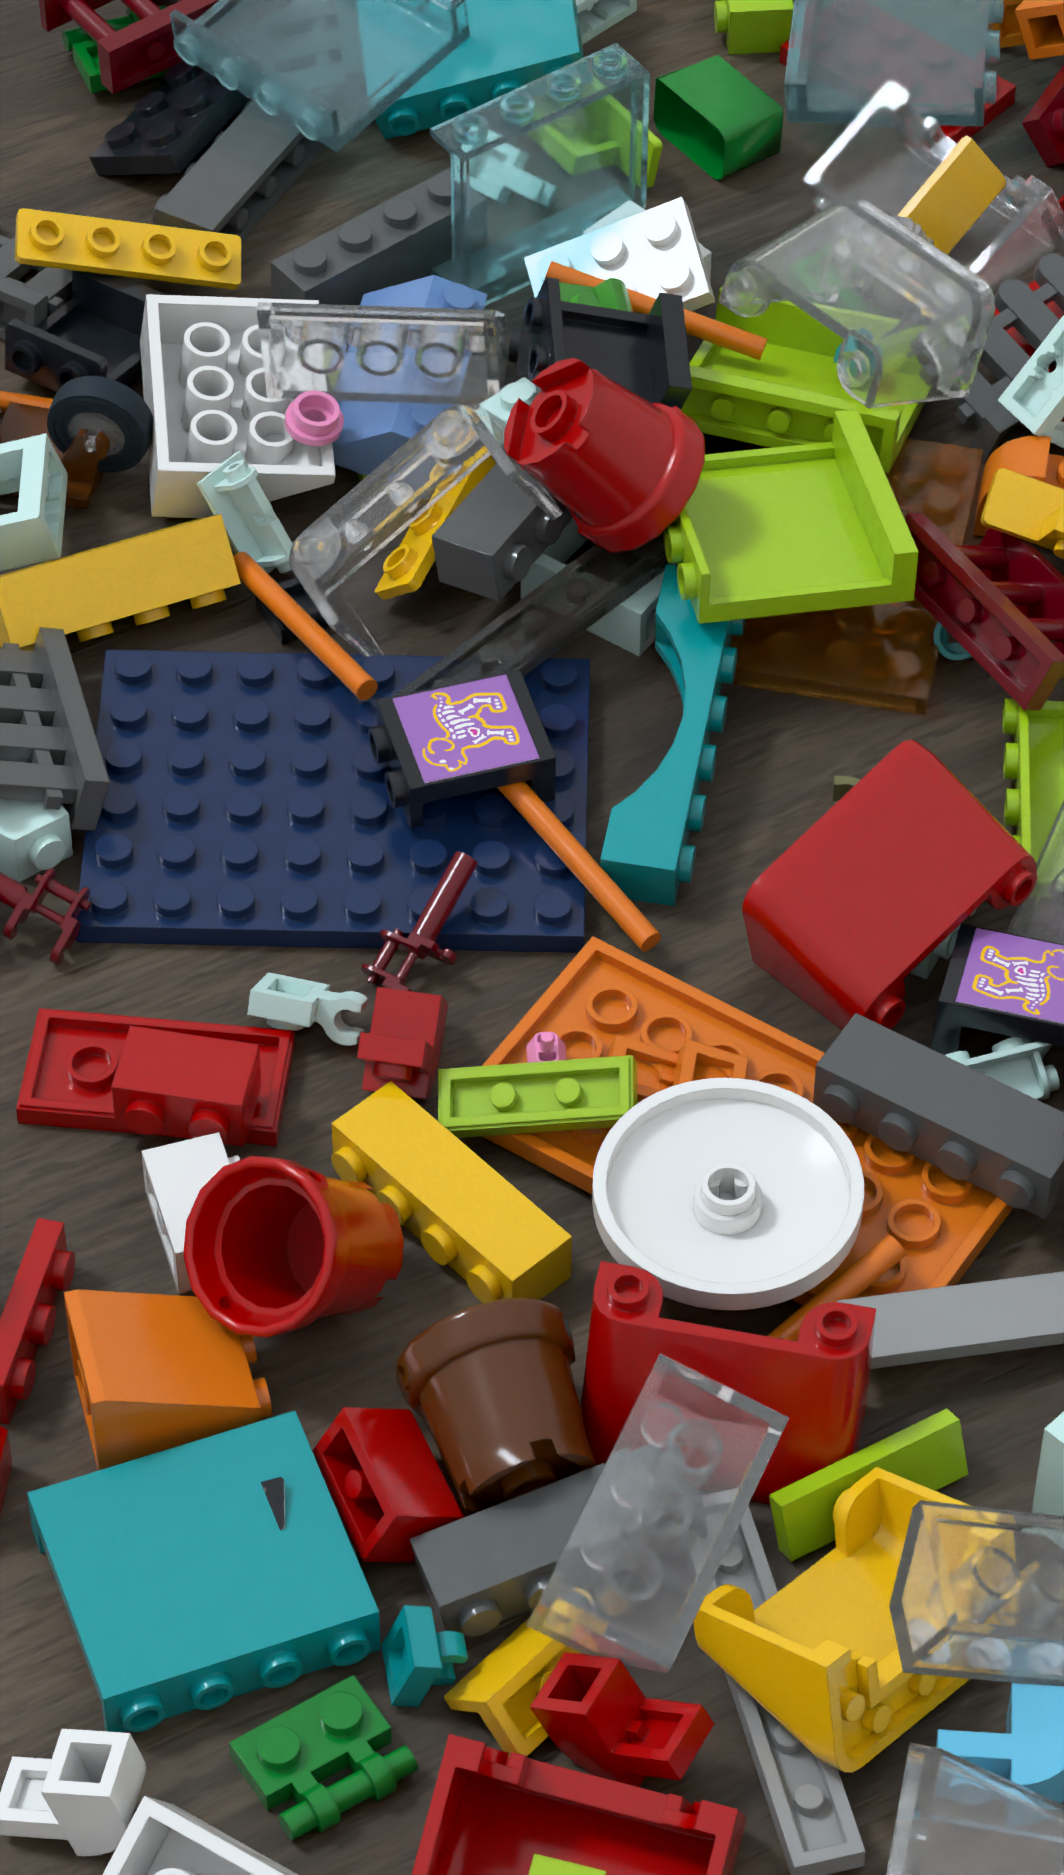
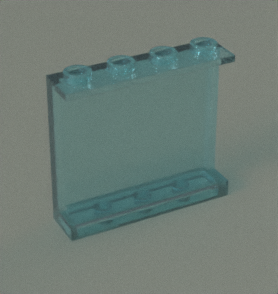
[170,0,470,152]
[784,0,1004,126]
[430,43,650,306]

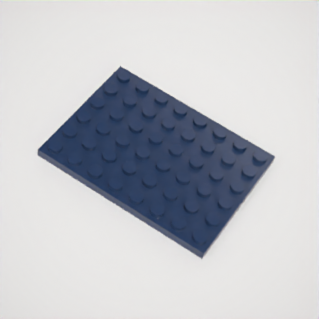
[76,649,590,953]

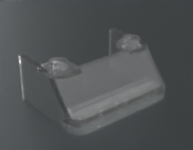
[289,403,563,658]

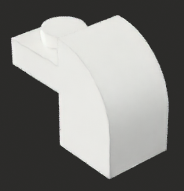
[0,1729,146,1856]

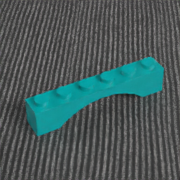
[600,564,746,906]

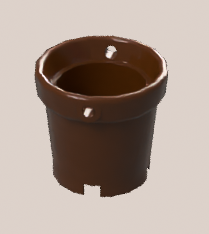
[396,1298,597,1516]

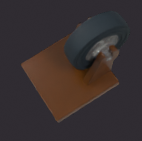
[0,376,153,509]

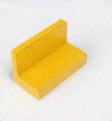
[443,1609,614,1757]

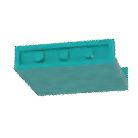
[356,0,594,139]
[27,1410,381,1733]

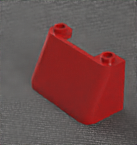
[742,739,1038,1030]
[580,1261,877,1505]
[412,1734,747,1875]

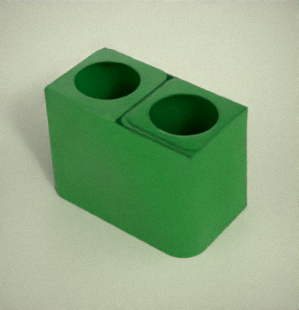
[653,55,784,180]

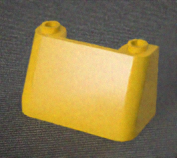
[692,1467,1017,1773]

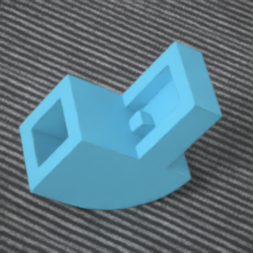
[933,1683,1064,1823]

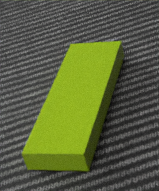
[438,1055,638,1138]
[769,1408,969,1562]

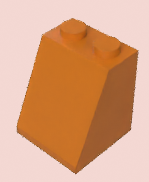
[64,1289,273,1471]

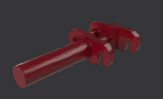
[360,851,478,992]
[0,868,91,965]

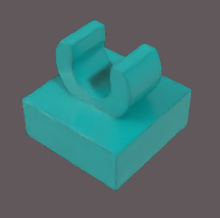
[381,1605,468,1707]

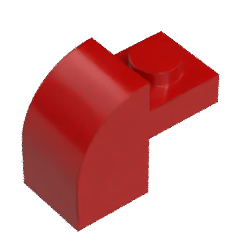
[357,987,449,1099]
[530,1652,714,1787]

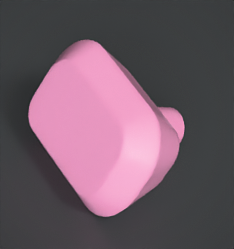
[526,1032,567,1063]

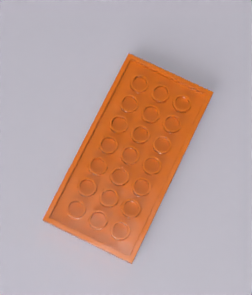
[482,936,1014,1305]

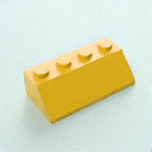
[0,514,241,651]

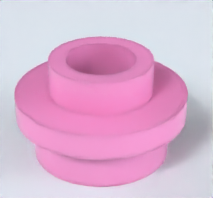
[284,390,344,446]

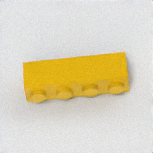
[331,1081,572,1304]

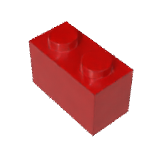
[111,1026,261,1147]
[312,1407,464,1562]

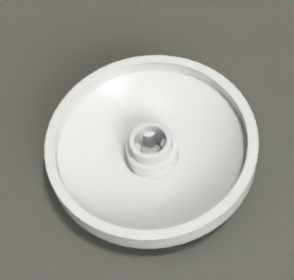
[592,1078,864,1310]

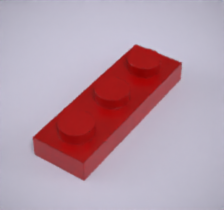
[0,1218,75,1425]

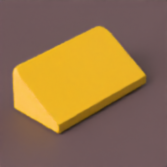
[897,135,1007,264]

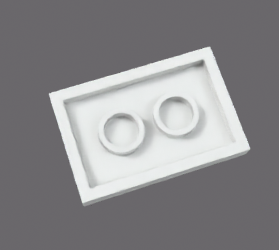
[524,197,715,311]

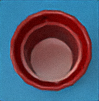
[504,358,705,553]
[183,1156,404,1338]

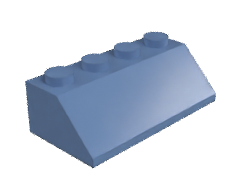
[332,275,487,497]

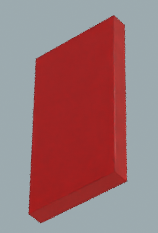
[16,1008,295,1146]

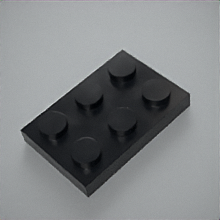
[89,59,267,175]

